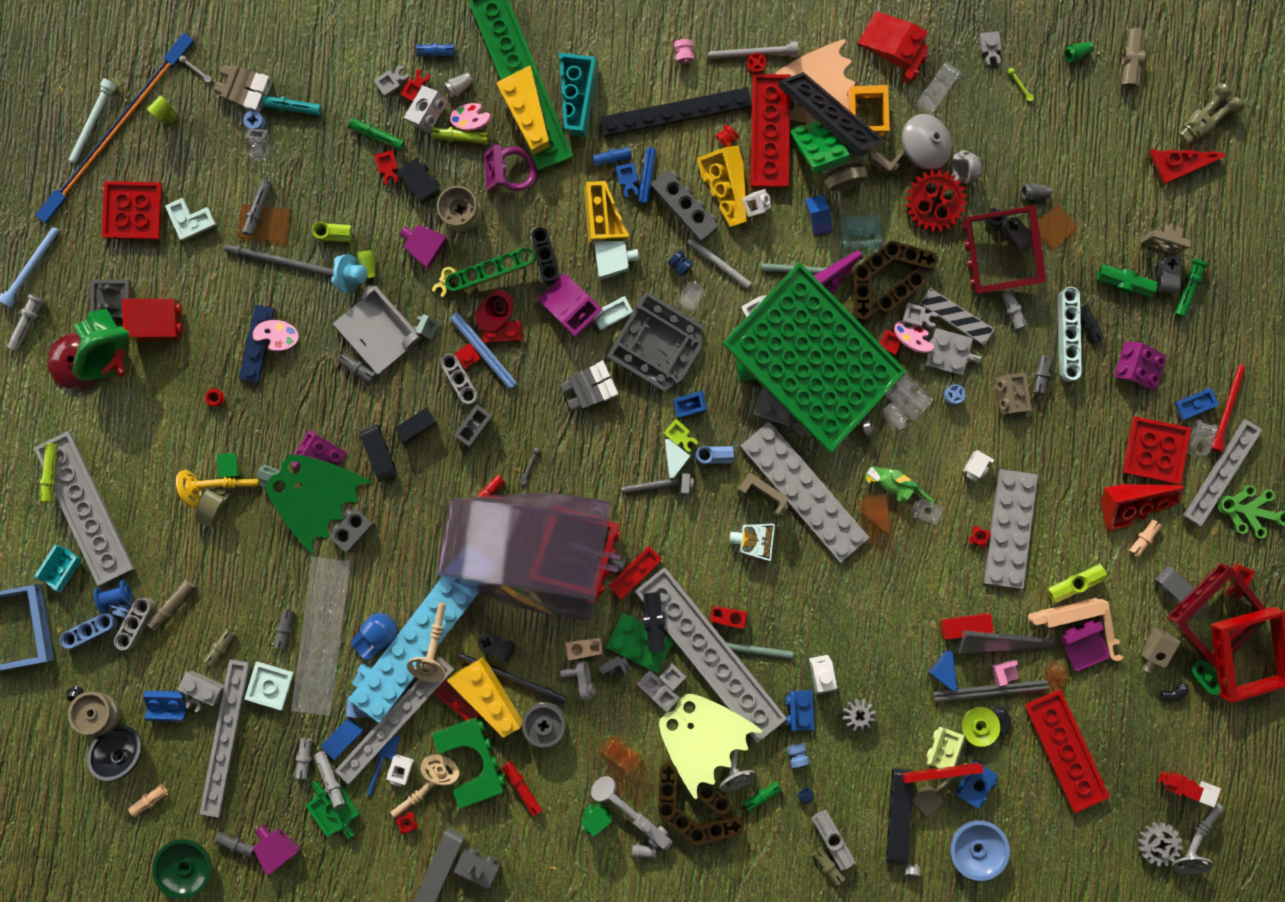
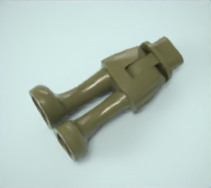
[1179,83,1245,145]

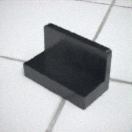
[395,407,438,444]

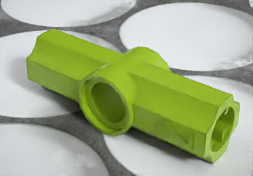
[1047,564,1108,604]

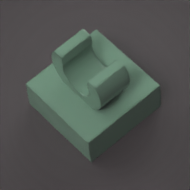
[413,314,440,340]
[256,464,280,489]

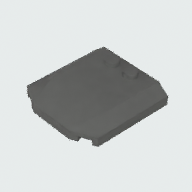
[607,291,703,391]

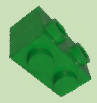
[581,802,613,837]

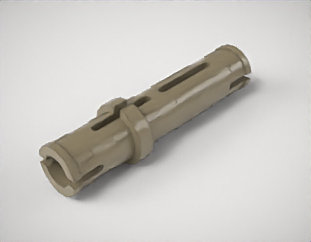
[146,579,195,630]

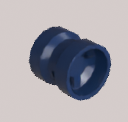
[667,250,694,277]

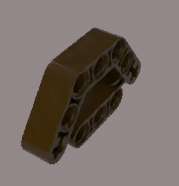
[852,241,938,322]
[658,760,744,845]

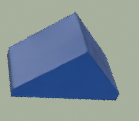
[804,195,832,236]
[673,391,707,418]
[929,651,957,691]

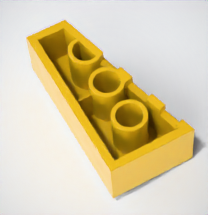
[497,65,550,155]

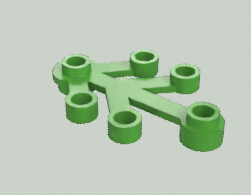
[1217,485,1285,539]

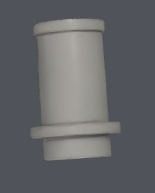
[631,843,656,859]

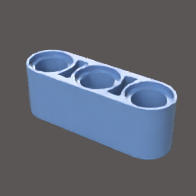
[60,613,119,649]

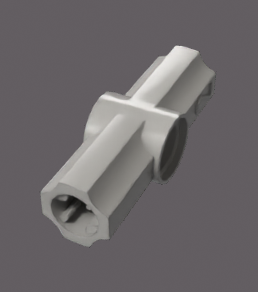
[812,810,856,871]

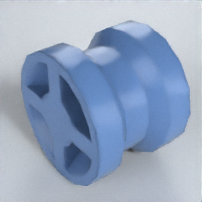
[243,110,266,133]
[944,385,966,405]

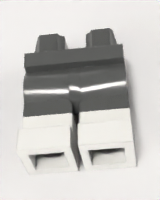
[560,361,618,411]

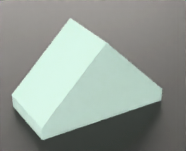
[665,439,690,479]

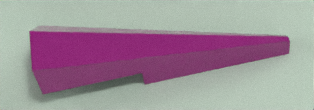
[813,250,864,295]

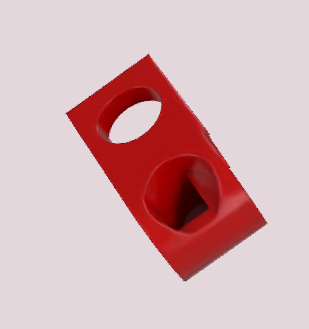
[710,606,748,629]

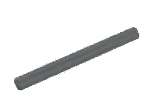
[933,680,1049,702]

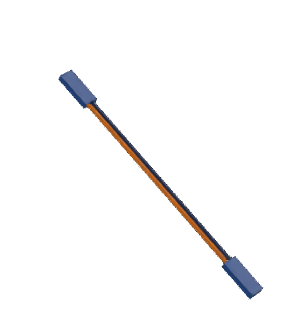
[35,33,195,223]

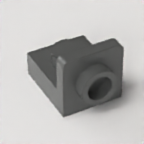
[599,655,630,675]

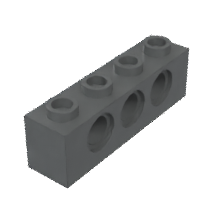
[651,169,718,244]

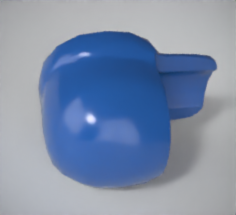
[351,613,399,659]

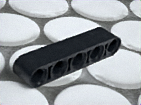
[886,768,913,866]

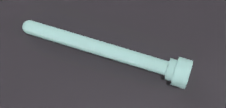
[69,78,118,164]

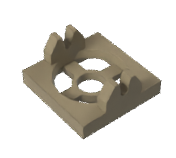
[1140,223,1191,255]

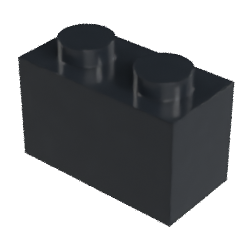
[398,158,441,205]

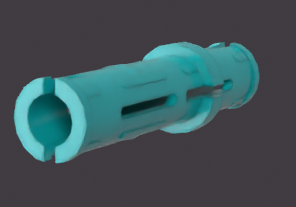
[262,95,322,116]

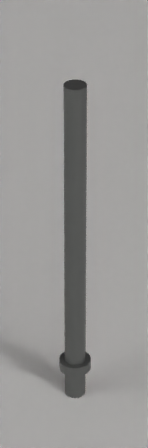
[224,244,334,277]

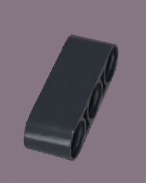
[532,227,559,284]
[359,424,398,482]

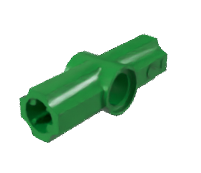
[1096,264,1157,298]

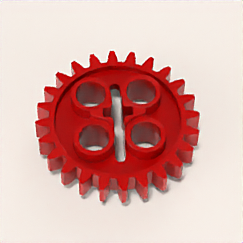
[905,169,968,232]

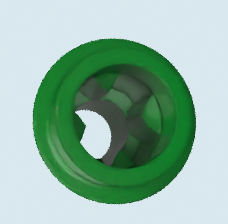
[1064,41,1094,63]

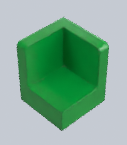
[217,453,242,478]

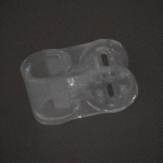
[1187,419,1217,458]

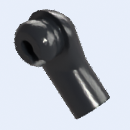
[1160,682,1189,702]
[993,707,1011,735]

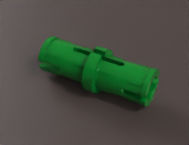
[743,781,783,812]

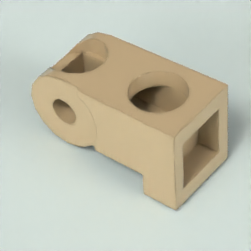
[565,638,603,660]

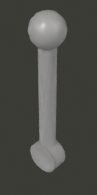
[179,56,212,84]

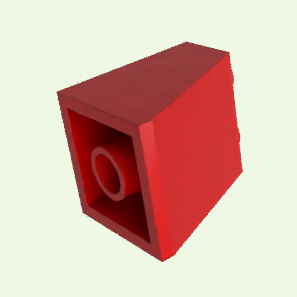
[122,299,184,343]

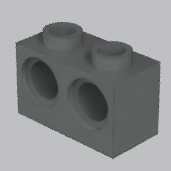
[329,508,375,553]

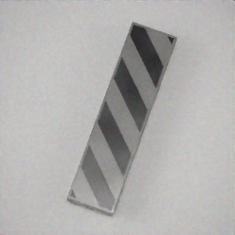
[919,288,994,345]

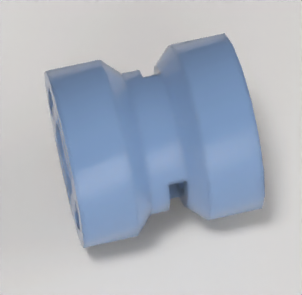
[786,743,810,768]

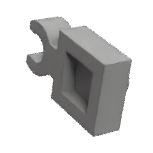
[979,31,1001,67]
[374,65,410,97]
[902,303,938,328]

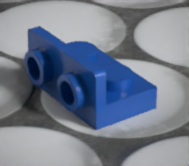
[786,690,814,732]
[143,691,187,722]

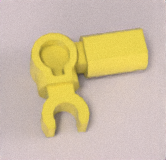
[432,267,477,297]

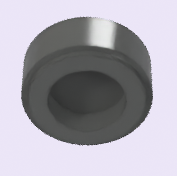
[861,419,874,439]

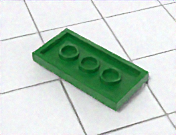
[790,120,851,174]

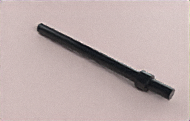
[457,652,567,704]

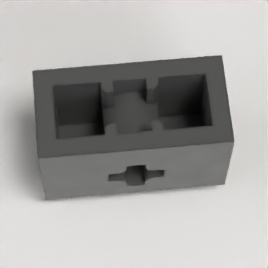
[454,404,495,448]

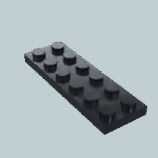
[778,72,885,156]

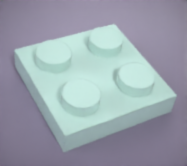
[245,662,295,710]

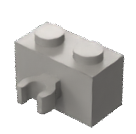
[177,671,224,712]

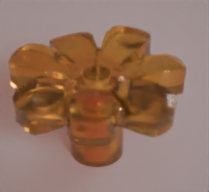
[1044,662,1069,687]

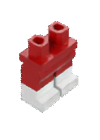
[1158,771,1221,807]

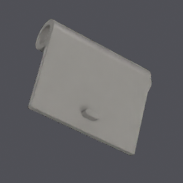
[333,285,421,375]

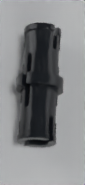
[1080,304,1105,343]

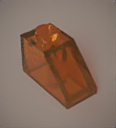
[858,494,890,533]

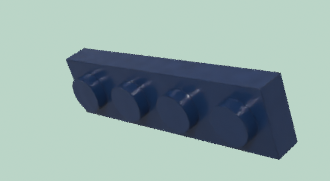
[239,305,275,383]

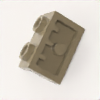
[996,373,1032,415]

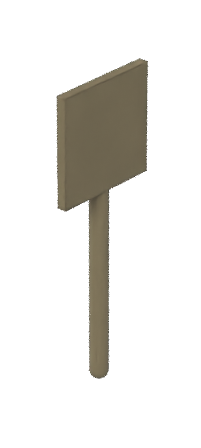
[912,763,967,817]

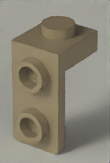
[869,147,907,175]

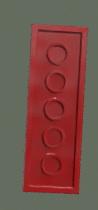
[750,74,791,188]
[1024,689,1110,813]

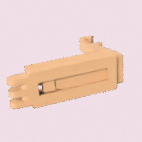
[1028,598,1124,661]

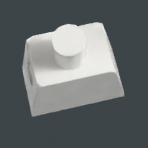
[809,655,837,695]

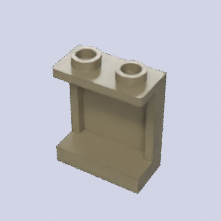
[737,473,789,516]

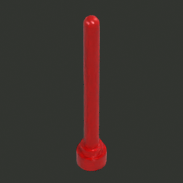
[1208,364,1245,453]

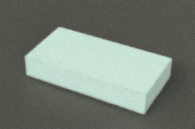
[596,296,633,331]

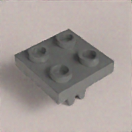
[90,280,131,318]

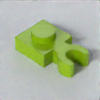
[663,419,698,452]

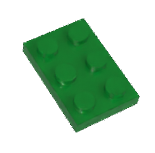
[606,612,674,673]

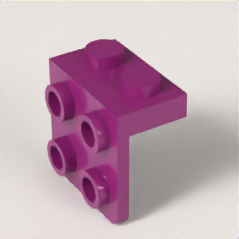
[1114,341,1166,391]
[1059,620,1110,671]

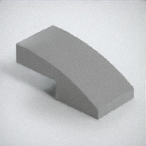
[637,670,680,712]

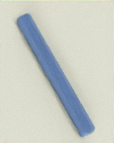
[450,313,517,389]

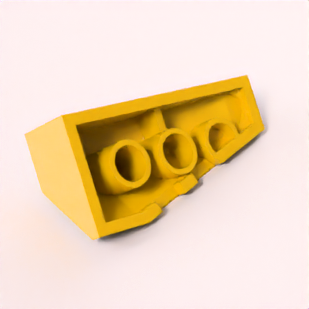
[697,145,747,227]

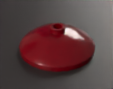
[48,333,99,390]

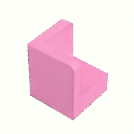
[991,660,1019,686]

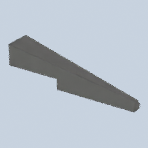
[957,630,1056,654]

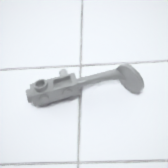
[591,776,672,850]

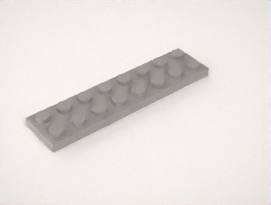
[740,421,870,563]
[34,431,135,586]

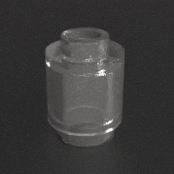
[881,402,908,431]

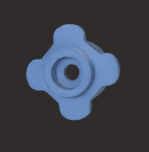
[111,604,129,618]

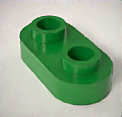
[1190,660,1220,695]

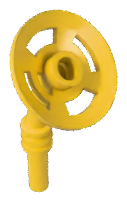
[176,470,258,507]

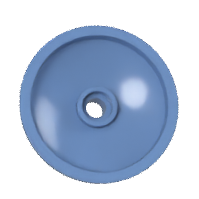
[950,820,1010,881]

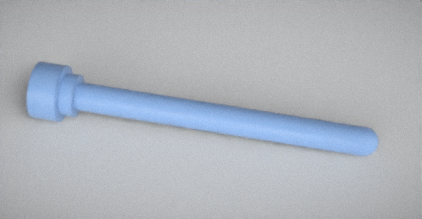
[0,228,58,307]

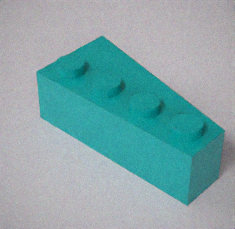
[559,52,599,137]

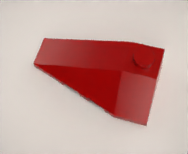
[1101,484,1184,531]

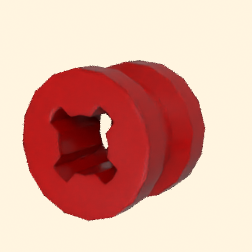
[747,53,766,75]
[715,124,739,147]

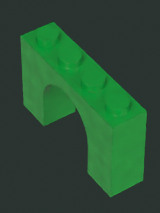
[432,716,506,809]

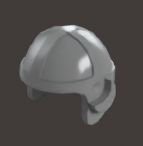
[951,150,983,185]

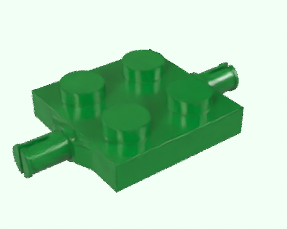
[305,780,360,839]

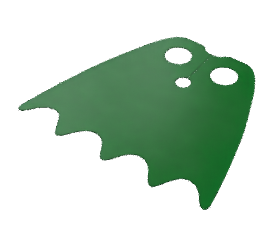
[265,454,371,554]

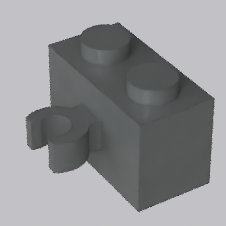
[454,847,500,889]

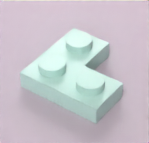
[165,198,217,241]

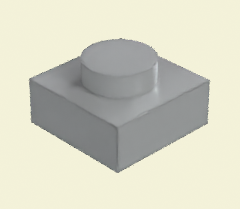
[681,473,693,494]
[659,663,686,691]

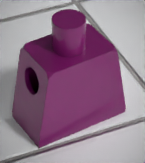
[399,225,448,270]
[253,824,301,876]

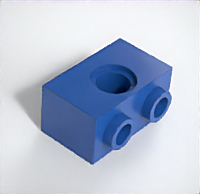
[955,760,998,808]

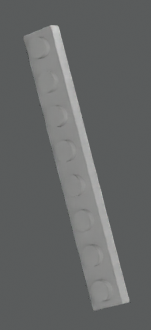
[335,656,454,784]
[199,659,250,817]

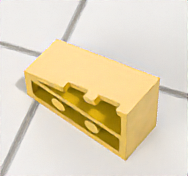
[584,181,629,244]

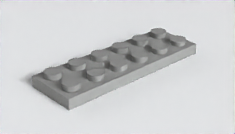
[983,469,1038,589]

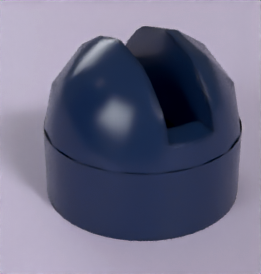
[797,787,814,805]

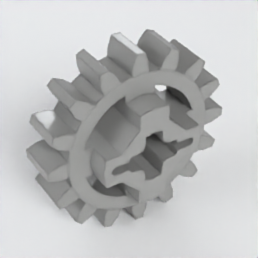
[1138,822,1183,866]

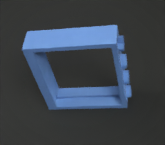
[0,584,54,670]

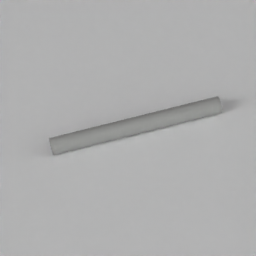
[687,237,751,289]

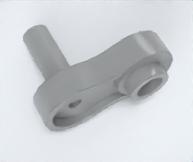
[560,661,595,700]

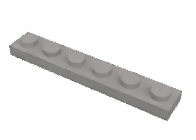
[1183,419,1262,526]

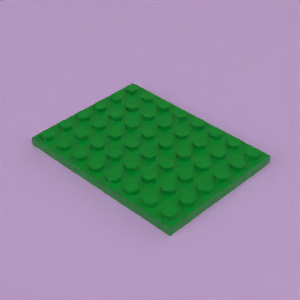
[721,262,906,453]

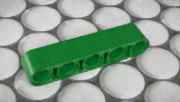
[445,247,537,292]

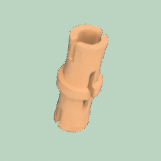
[1129,520,1162,558]
[128,784,168,817]

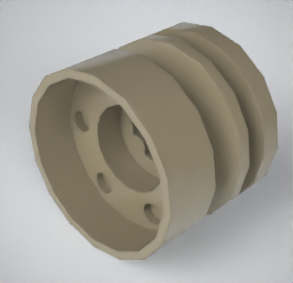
[437,186,483,233]

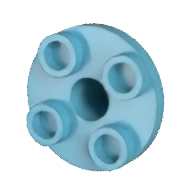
[331,255,367,293]

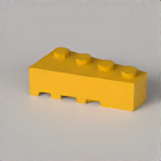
[447,657,523,738]

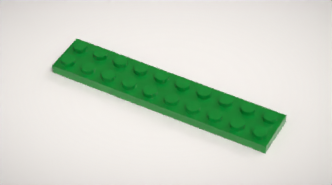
[468,0,573,172]

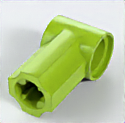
[147,95,176,124]
[312,222,352,242]

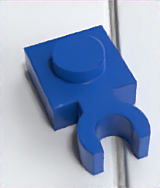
[616,163,638,199]

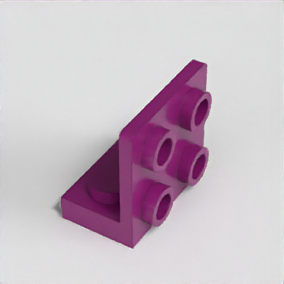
[291,430,346,470]

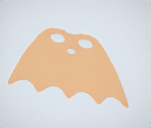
[775,40,859,123]

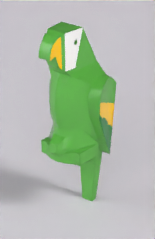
[865,467,934,503]

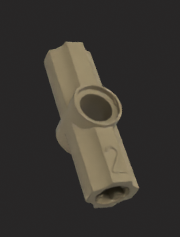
[1121,28,1146,88]

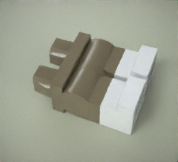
[213,64,273,113]

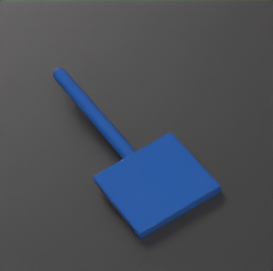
[367,735,400,796]

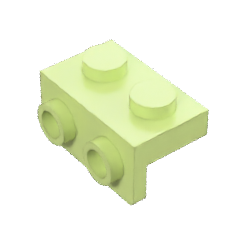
[926,727,965,768]

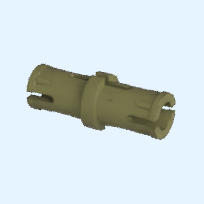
[203,628,236,667]
[812,847,846,886]

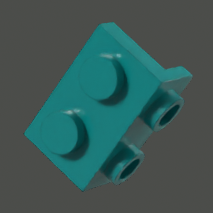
[35,545,82,592]

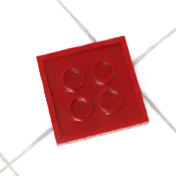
[101,181,163,240]
[1122,416,1191,485]

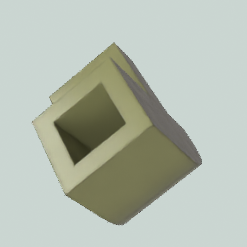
[195,487,234,529]

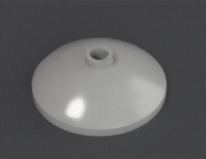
[902,114,952,170]

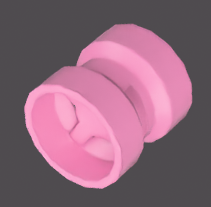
[674,39,694,64]

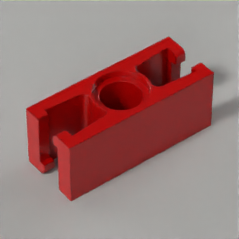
[940,613,994,640]

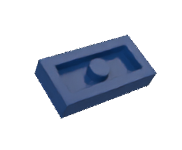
[1174,388,1219,420]

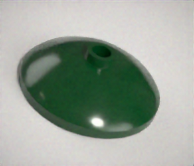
[152,839,212,899]

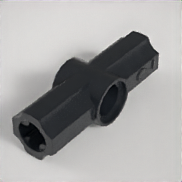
[643,592,666,652]

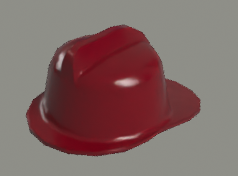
[475,290,514,332]

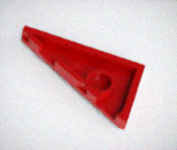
[1148,149,1226,185]

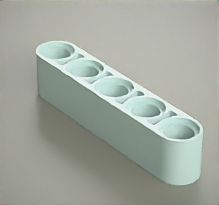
[1058,287,1082,382]

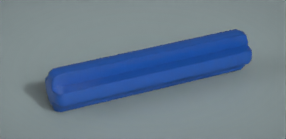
[638,148,656,204]

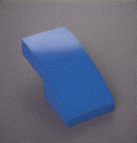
[321,717,363,760]

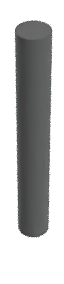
[621,478,679,494]

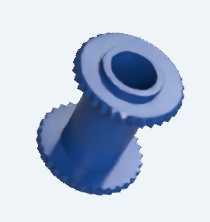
[94,580,133,614]

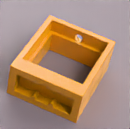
[848,85,890,138]

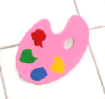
[450,103,491,131]
[253,320,299,351]
[894,320,934,353]

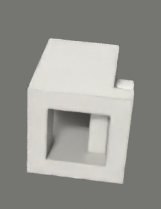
[742,189,771,217]
[963,450,994,482]
[386,754,415,786]

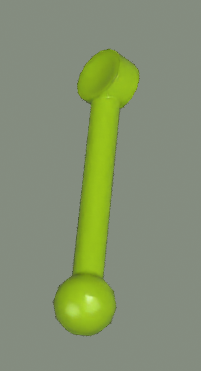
[1008,68,1034,102]

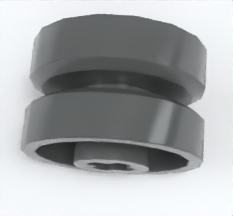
[522,702,566,747]

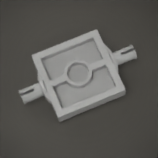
[917,328,981,375]

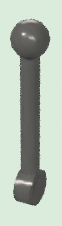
[520,447,540,485]

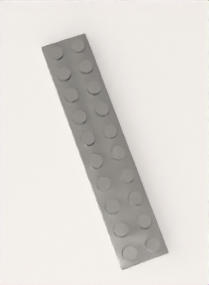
[635,567,787,743]

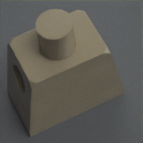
[1142,626,1181,674]

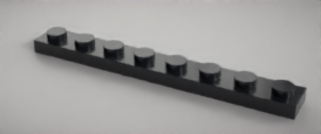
[600,87,752,137]

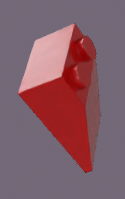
[858,11,928,71]

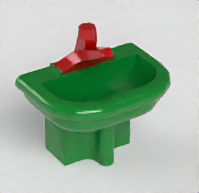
[73,309,129,381]

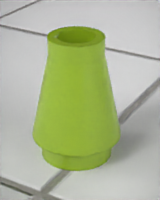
[357,250,376,278]

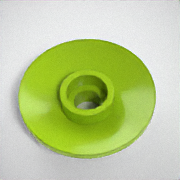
[962,707,1000,747]

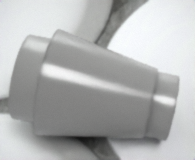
[444,73,473,98]

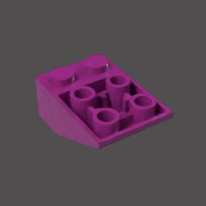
[537,273,604,340]

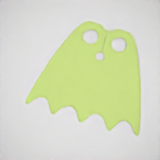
[659,694,762,799]

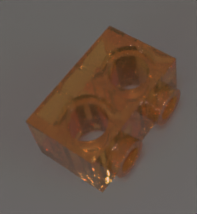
[599,733,642,775]

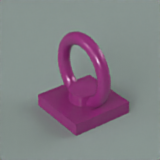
[484,145,538,192]

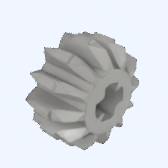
[842,698,876,732]

